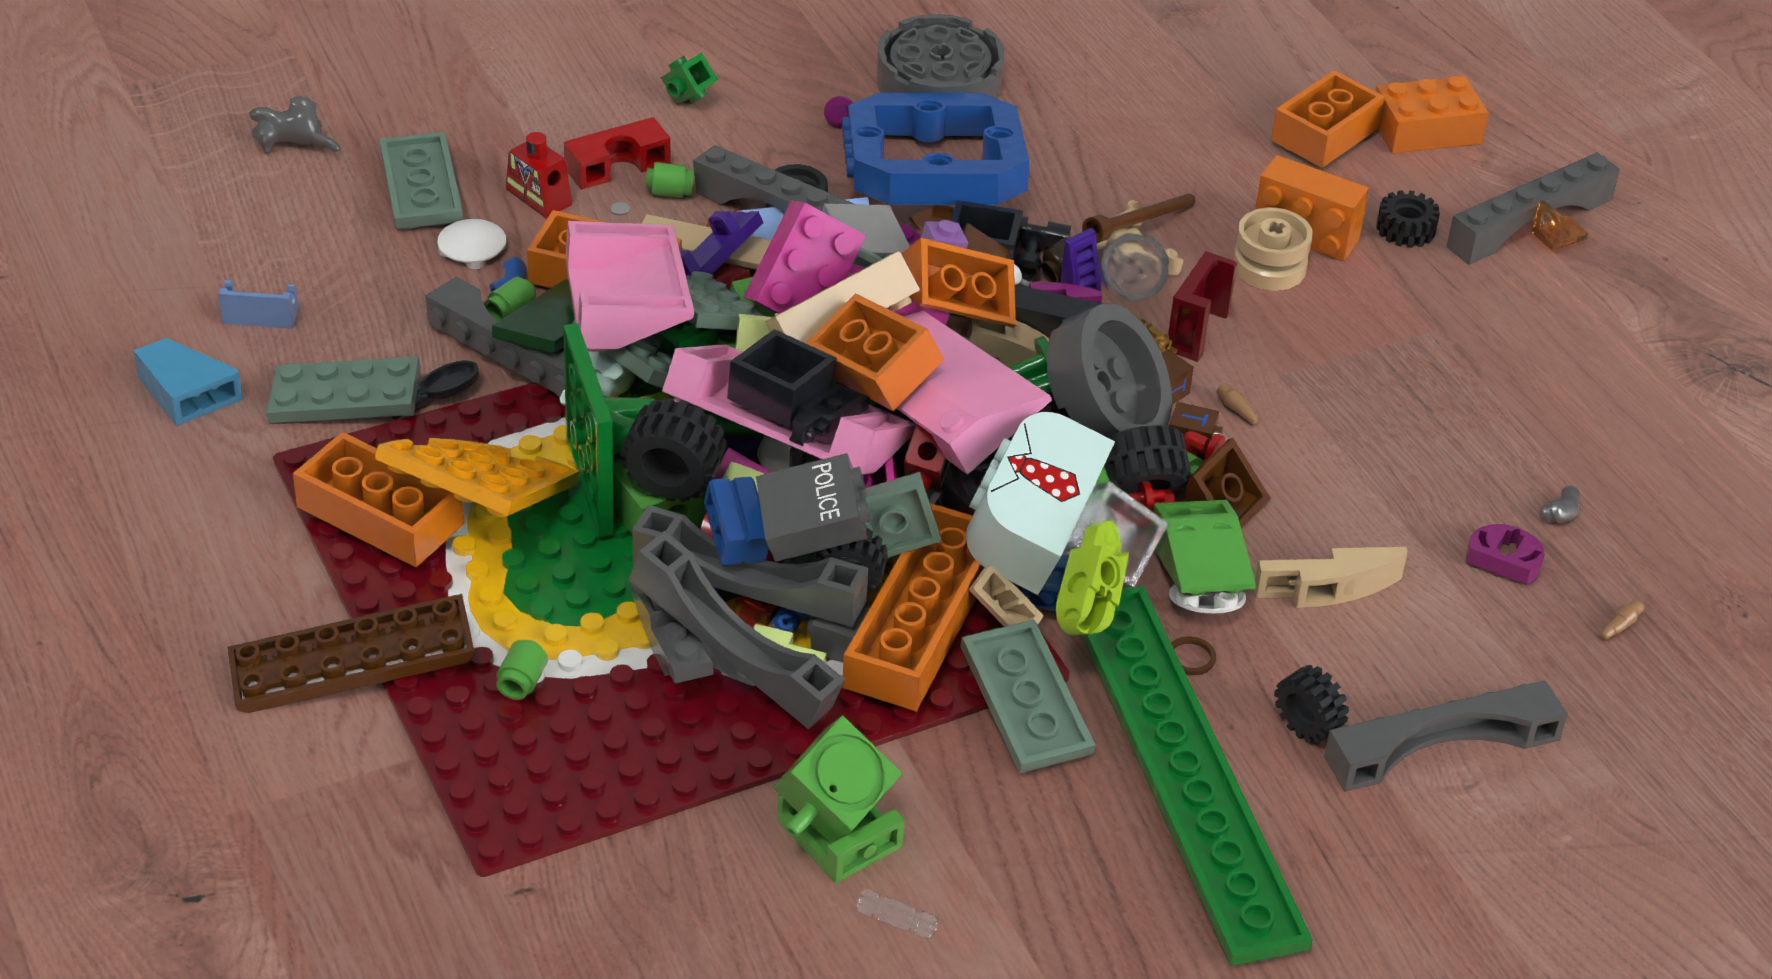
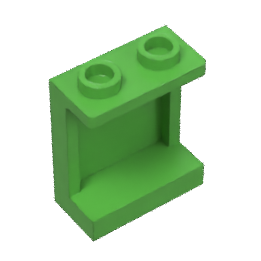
[777,794,905,884]

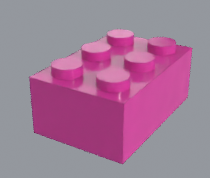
[743,200,866,314]

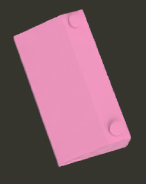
[566,221,694,352]
[848,310,1052,474]
[662,344,916,475]

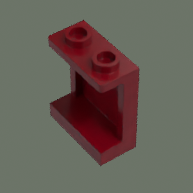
[1168,251,1237,362]

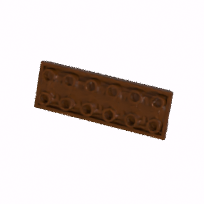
[227,594,475,713]

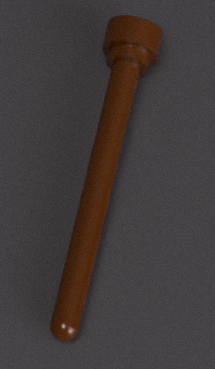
[1082,193,1195,243]

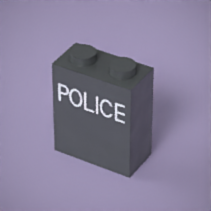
[756,453,871,562]

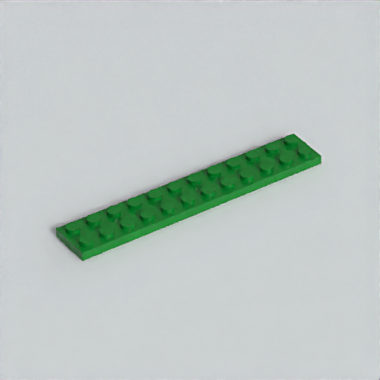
[1081,586,1313,966]

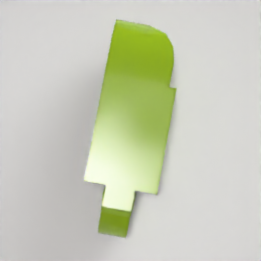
[1056,520,1129,636]

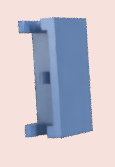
[218,280,299,329]

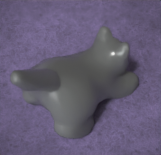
[249,96,340,154]

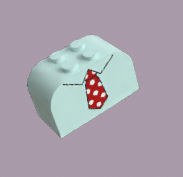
[966,412,1115,595]

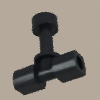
[1014,216,1072,281]

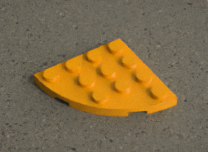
[375,438,580,517]

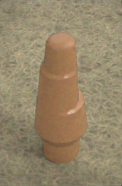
[1216,383,1259,425]
[1600,599,1645,640]

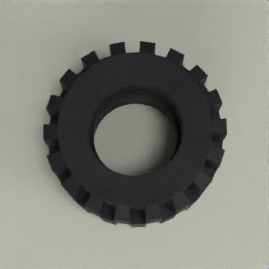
[620,398,727,502]
[1104,425,1192,501]

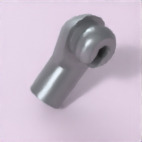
[1540,486,1580,523]

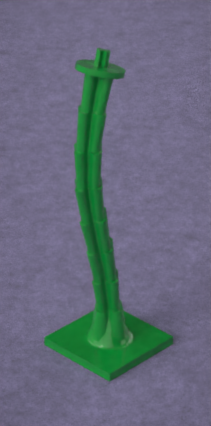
[563,323,1057,537]

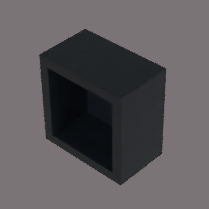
[950,200,1023,261]
[727,329,837,428]

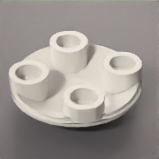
[438,219,506,269]
[1169,584,1246,614]

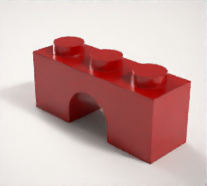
[564,117,671,190]

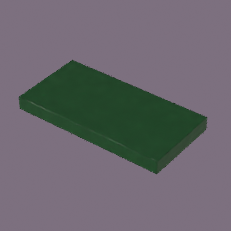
[492,279,575,354]

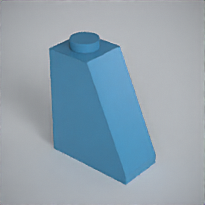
[133,338,243,426]

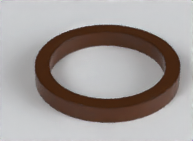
[1171,636,1216,675]

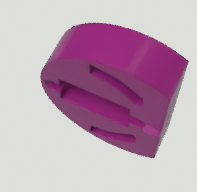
[1466,524,1545,585]

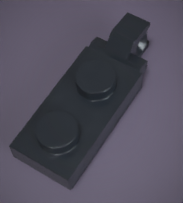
[789,383,870,446]

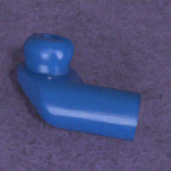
[489,257,527,293]

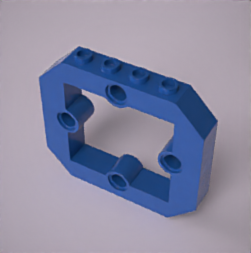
[842,93,1029,205]

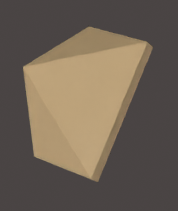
[969,565,1044,627]

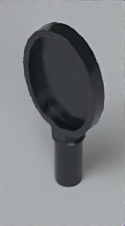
[391,360,480,420]

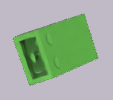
[1151,500,1256,596]

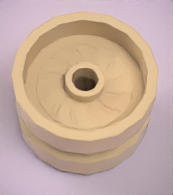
[1234,207,1312,291]

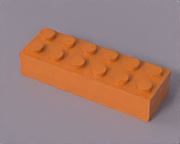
[842,503,984,711]

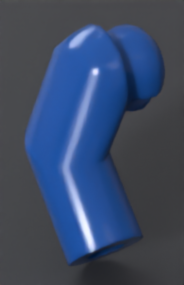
[771,607,811,633]

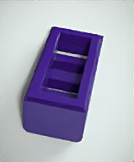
[1061,228,1101,291]

